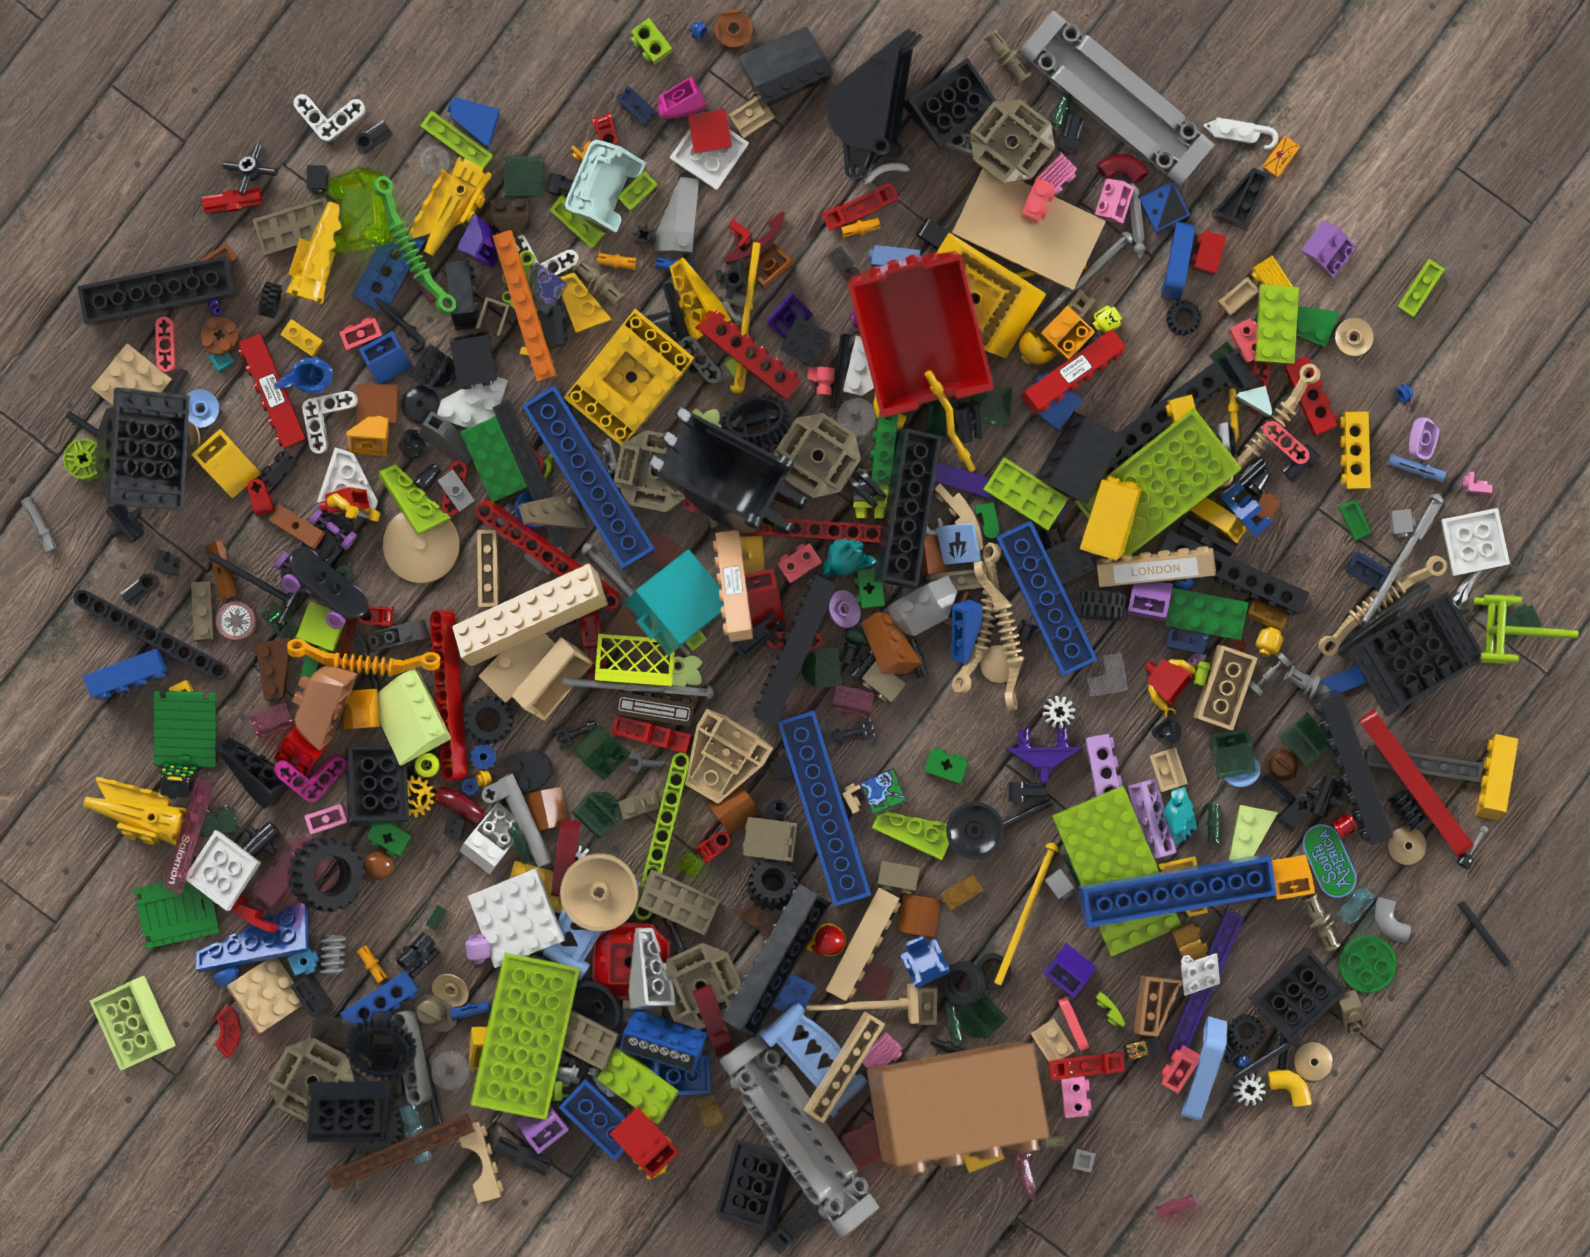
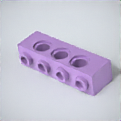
[1085,734,1122,796]

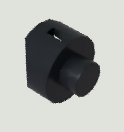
[398,429,426,459]
[1152,716,1181,746]

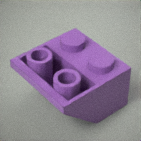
[1301,220,1356,278]
[1128,581,1173,622]
[516,1103,570,1154]

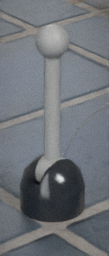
[1456,826,1488,870]

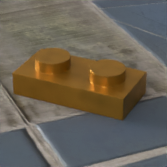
[1246,599,1289,632]
[941,874,983,910]

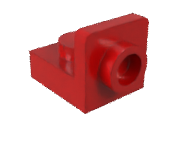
[728,219,752,249]

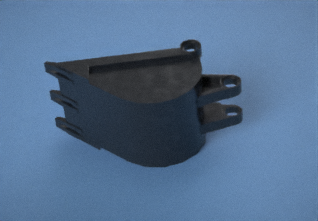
[828,28,923,181]
[648,407,807,534]

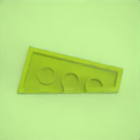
[378,464,451,536]
[871,811,949,861]

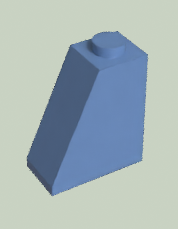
[868,245,920,267]

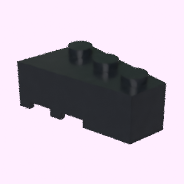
[1212,168,1271,231]
[446,260,479,331]

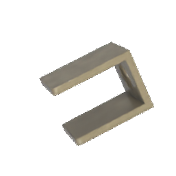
[476,297,511,339]

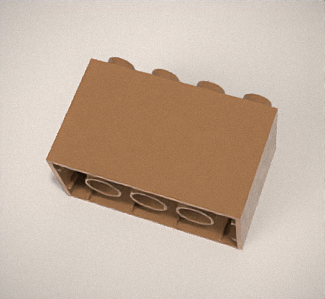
[866,1041,1049,1174]

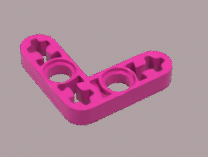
[274,754,346,802]

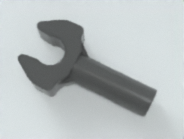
[628,753,664,772]

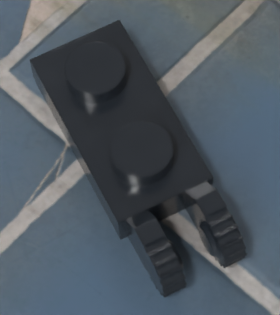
[732,611,783,659]

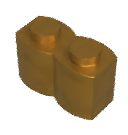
[1171,921,1209,961]

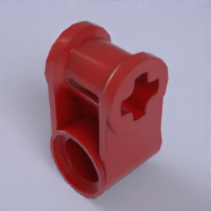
[592,112,618,145]
[247,479,275,517]
[358,607,395,626]
[1332,814,1358,839]
[694,831,731,864]

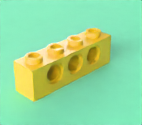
[1340,411,1371,490]

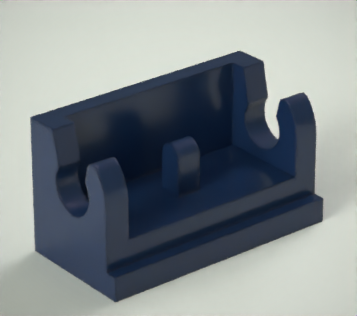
[616,87,658,127]
[1345,551,1391,590]
[1165,627,1210,655]

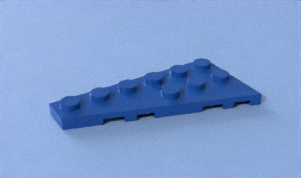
[196,901,308,973]

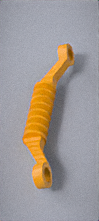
[287,639,440,677]

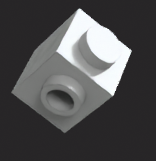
[1389,509,1416,538]
[1044,869,1074,900]

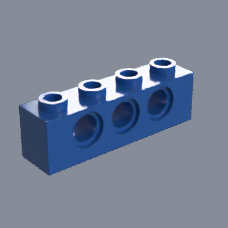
[341,971,419,1029]

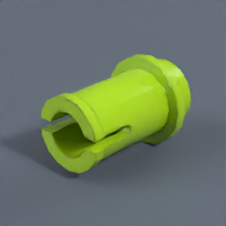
[1193,661,1211,687]

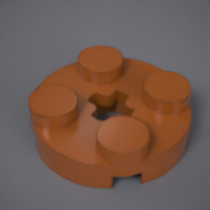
[715,9,753,49]
[200,317,240,356]

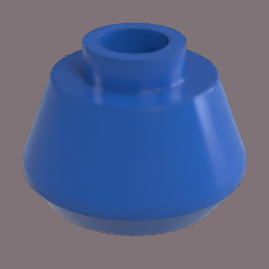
[214,967,239,990]

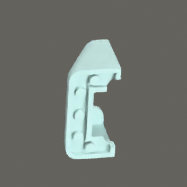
[565,140,646,233]

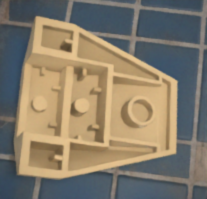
[685,709,773,804]

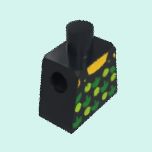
[161,763,198,799]

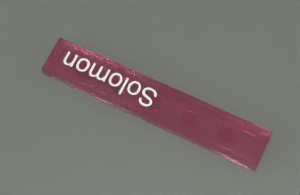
[163,777,215,894]

